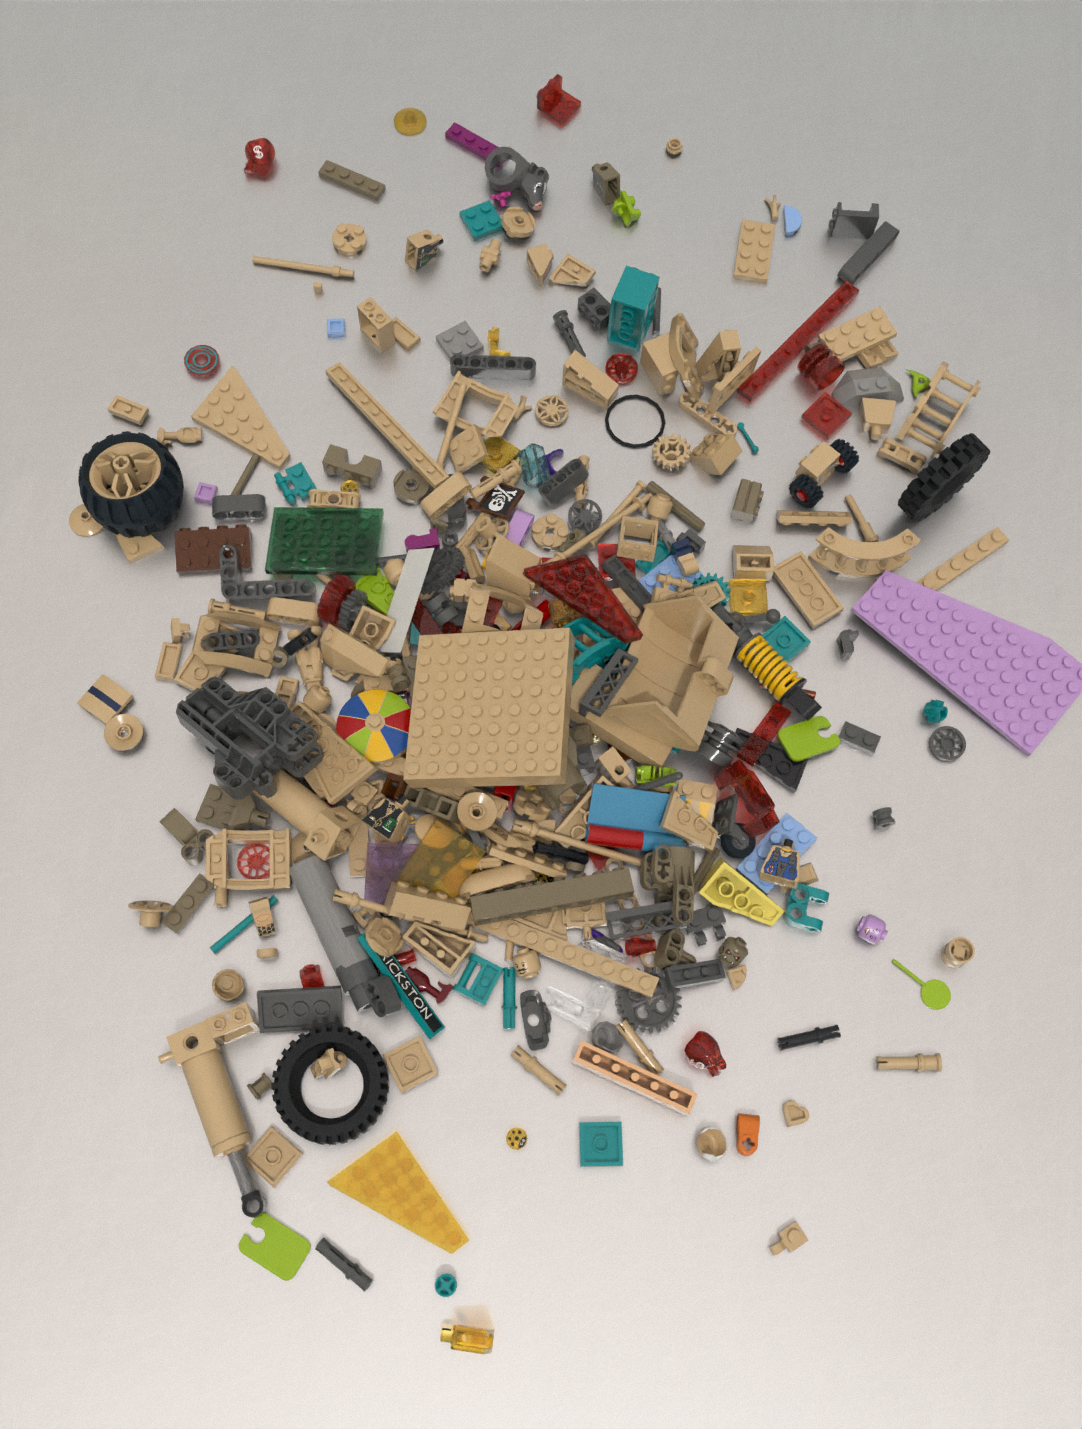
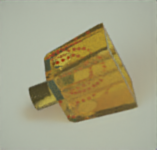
[440,1325,495,1354]

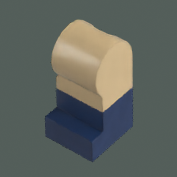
[670,538,699,577]

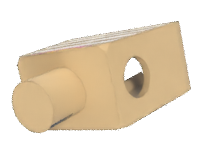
[595,746,634,788]

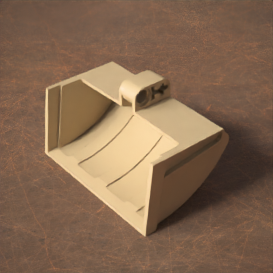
[605,595,739,752]

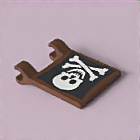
[465,476,525,520]

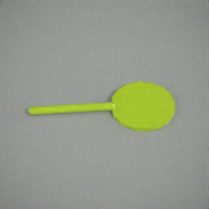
[892,959,951,1010]

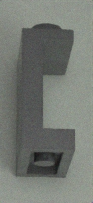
[829,202,879,239]

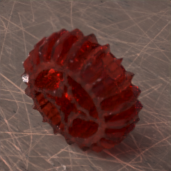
[317,574,356,624]

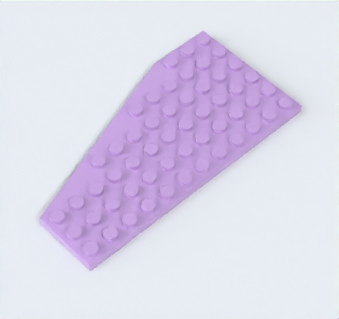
[850,570,1082,756]

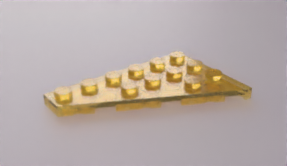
[327,1131,470,1254]

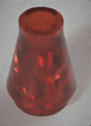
[625,937,656,958]

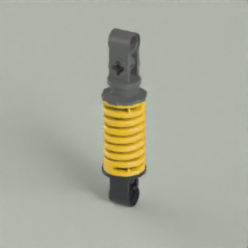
[712,603,822,721]

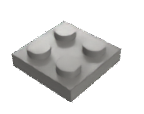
[436,321,484,359]

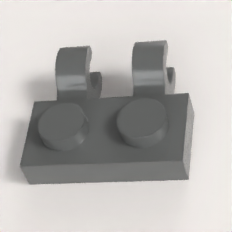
[681,905,726,947]

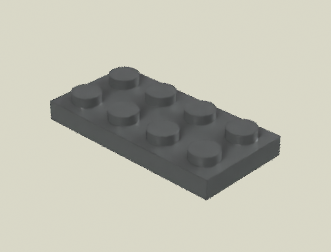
[257,985,344,1033]

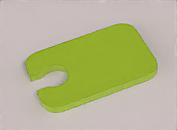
[777,716,840,762]
[239,1213,311,1281]

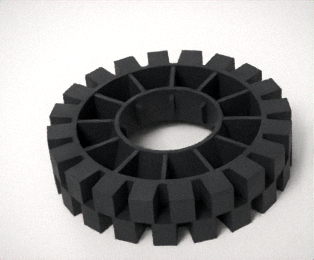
[897,433,991,522]

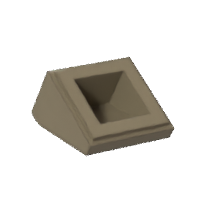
[430,518,452,534]

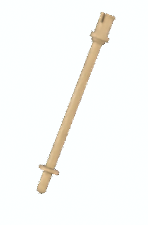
[542,493,653,574]
[511,818,651,872]
[332,888,488,942]

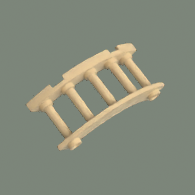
[896,361,981,458]
[808,527,921,579]

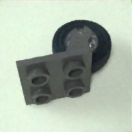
[712,794,756,859]

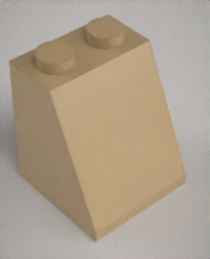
[640,332,678,396]
[486,535,543,597]

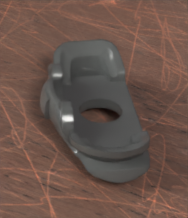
[520,990,552,1051]

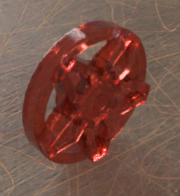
[605,354,638,384]

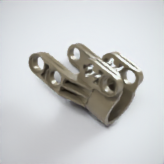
[534,735,587,811]
[640,845,695,935]

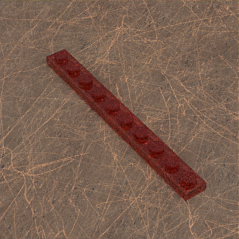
[737,281,859,402]

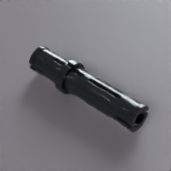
[532,841,589,865]
[777,1024,841,1051]

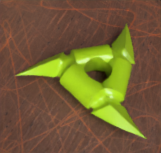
[906,369,931,399]

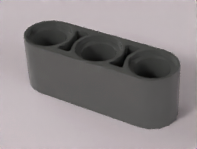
[538,459,589,505]
[212,494,265,520]
[201,630,260,652]

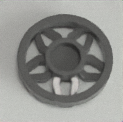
[568,499,602,534]
[929,726,966,762]

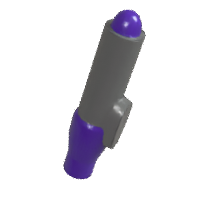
[591,928,623,953]

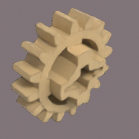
[652,433,691,471]

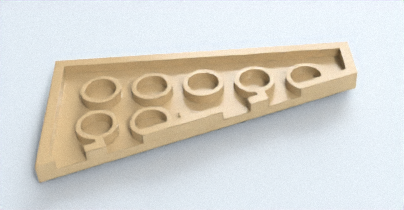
[289,701,378,805]

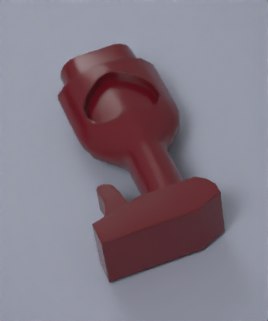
[405,966,454,1005]

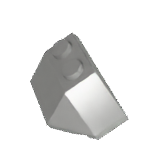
[832,367,904,409]

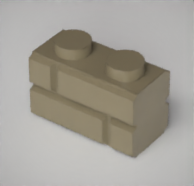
[731,479,764,523]

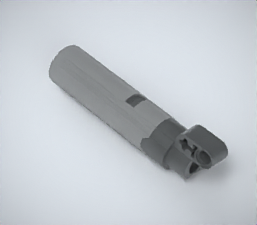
[289,854,401,1017]

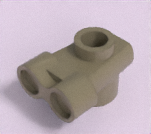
[558,528,587,560]

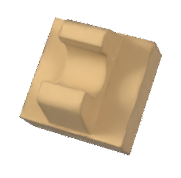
[170,618,190,644]

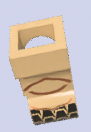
[248,897,276,938]

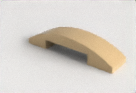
[473,811,536,848]

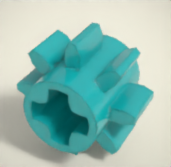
[923,699,948,723]

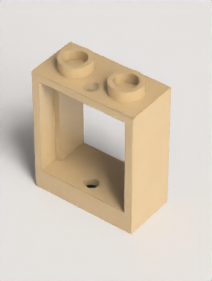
[357,297,395,354]
[617,515,659,562]
[206,1002,260,1046]

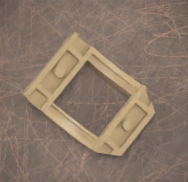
[669,313,704,398]
[432,371,518,437]
[462,582,543,633]
[192,612,281,678]
[206,829,292,890]

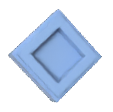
[327,319,345,337]

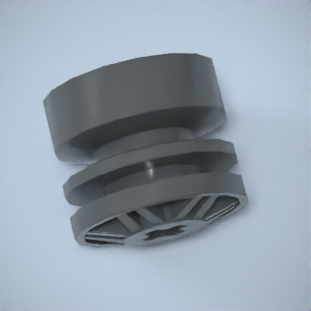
[696,721,744,770]

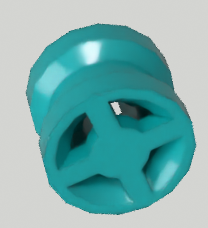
[435,1274,457,1297]

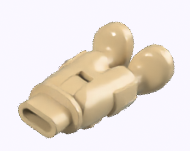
[287,626,324,692]

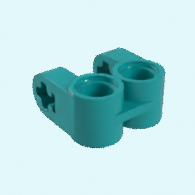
[783,884,830,933]

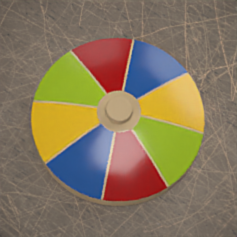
[336,690,411,765]

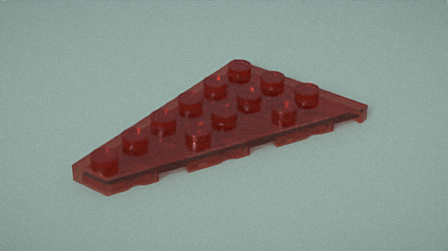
[523,554,643,644]

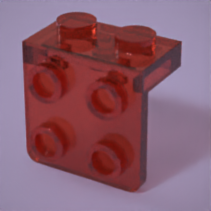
[536,74,581,124]

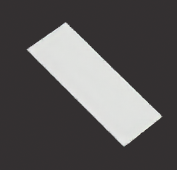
[377,548,434,653]

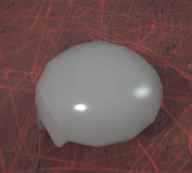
[592,1021,625,1053]

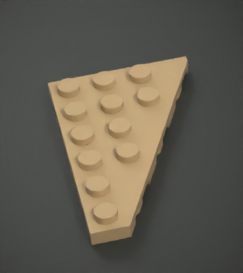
[191,366,291,470]

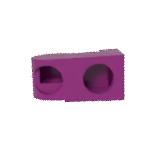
[405,528,440,553]

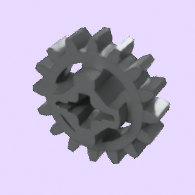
[338,589,368,630]

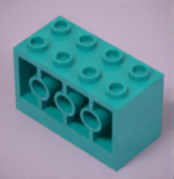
[607,265,660,352]

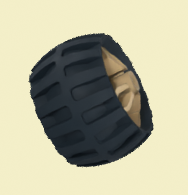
[78,431,184,538]

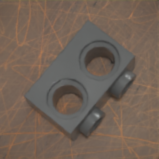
[577,288,611,331]

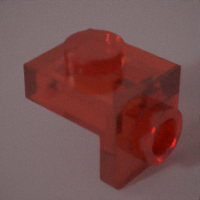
[300,964,325,988]

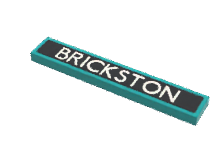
[357,932,445,1039]

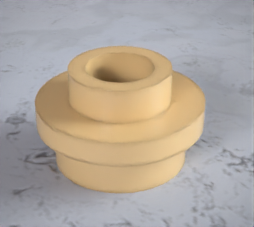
[666,138,683,154]

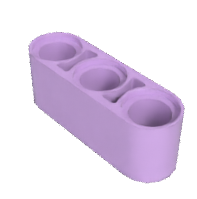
[505,509,535,546]

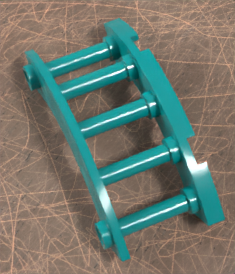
[562,615,632,685]

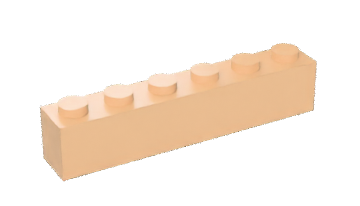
[572,1041,697,1116]

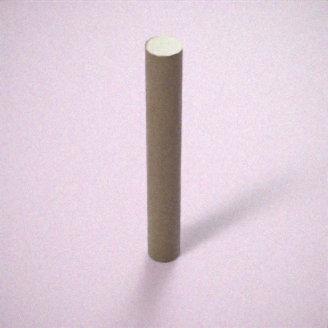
[231,454,260,495]

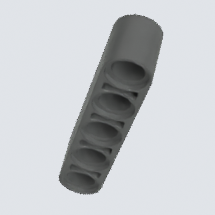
[837,221,900,286]
[450,354,536,380]

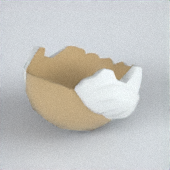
[696,1126,727,1162]

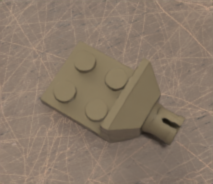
[195,784,271,831]

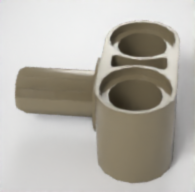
[654,929,696,970]

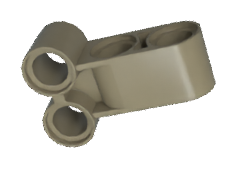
[159,808,215,866]

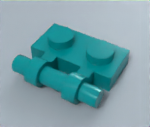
[274,462,317,505]

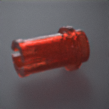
[442,622,463,634]

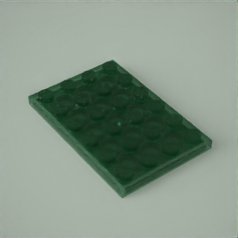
[265,507,384,576]

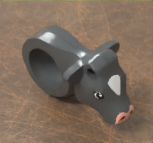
[484,147,549,211]

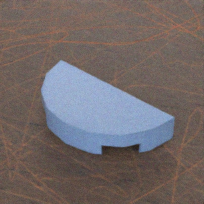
[783,205,802,236]

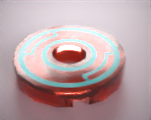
[184,345,220,378]

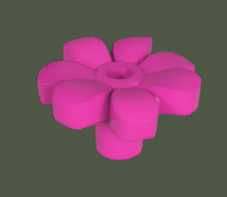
[490,191,512,207]

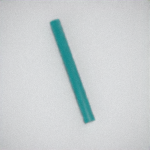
[210,895,278,954]

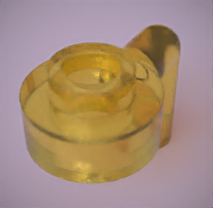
[488,327,511,356]

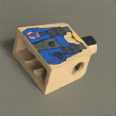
[759,839,800,889]

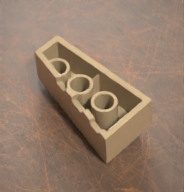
[384,880,471,931]

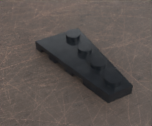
[732,728,809,792]

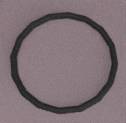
[605,394,666,448]

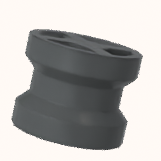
[872,807,896,828]

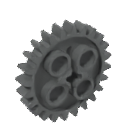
[420,546,465,595]
[615,966,682,1035]

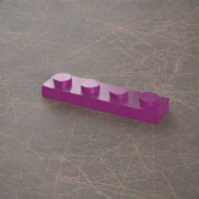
[445,122,507,168]

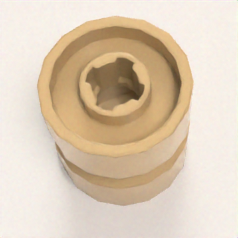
[941,937,975,968]

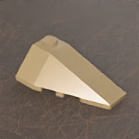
[331,605,396,682]
[320,623,390,677]
[553,774,614,848]

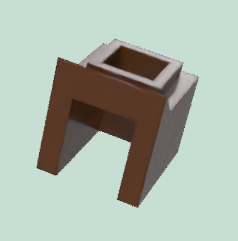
[381,772,408,802]

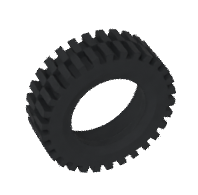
[271,1025,389,1145]

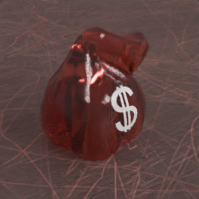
[244,138,275,176]
[684,1031,727,1077]

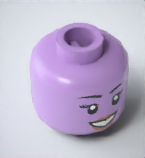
[856,914,888,944]

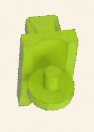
[611,191,641,226]

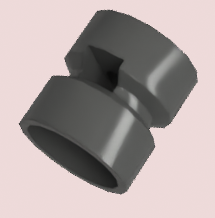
[425,592,460,628]

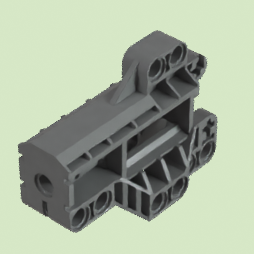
[176,677,323,800]

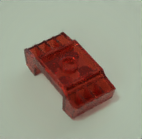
[714,759,780,837]

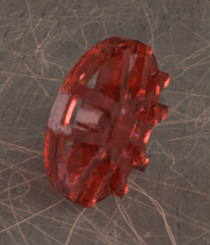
[237,843,270,879]

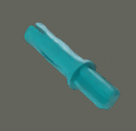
[501,967,517,1030]

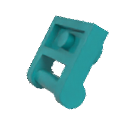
[452,953,503,1006]

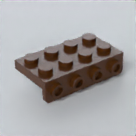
[174,524,252,573]

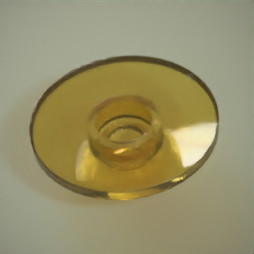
[394,108,427,135]

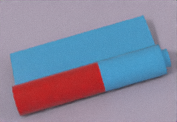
[585,783,686,854]

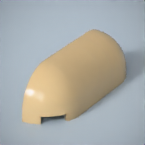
[458,863,537,900]

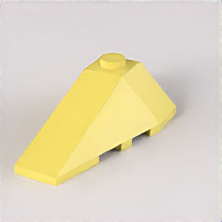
[698,857,785,926]

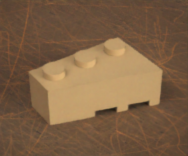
[402,921,476,979]

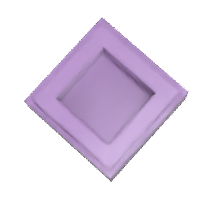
[194,482,218,504]

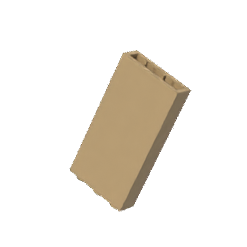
[570,664,672,773]

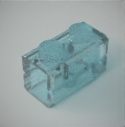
[518,443,551,488]

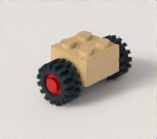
[789,439,859,509]

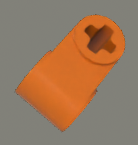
[736,1113,760,1157]

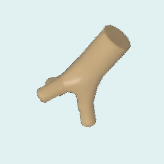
[764,195,781,220]
[513,395,532,420]

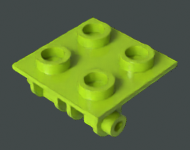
[635,765,677,787]

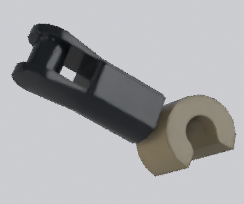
[271,627,318,668]

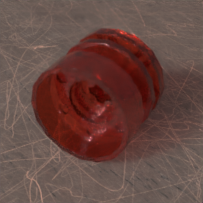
[797,343,845,391]

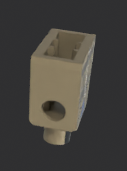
[592,162,620,206]

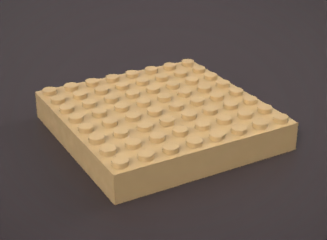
[403,628,575,788]

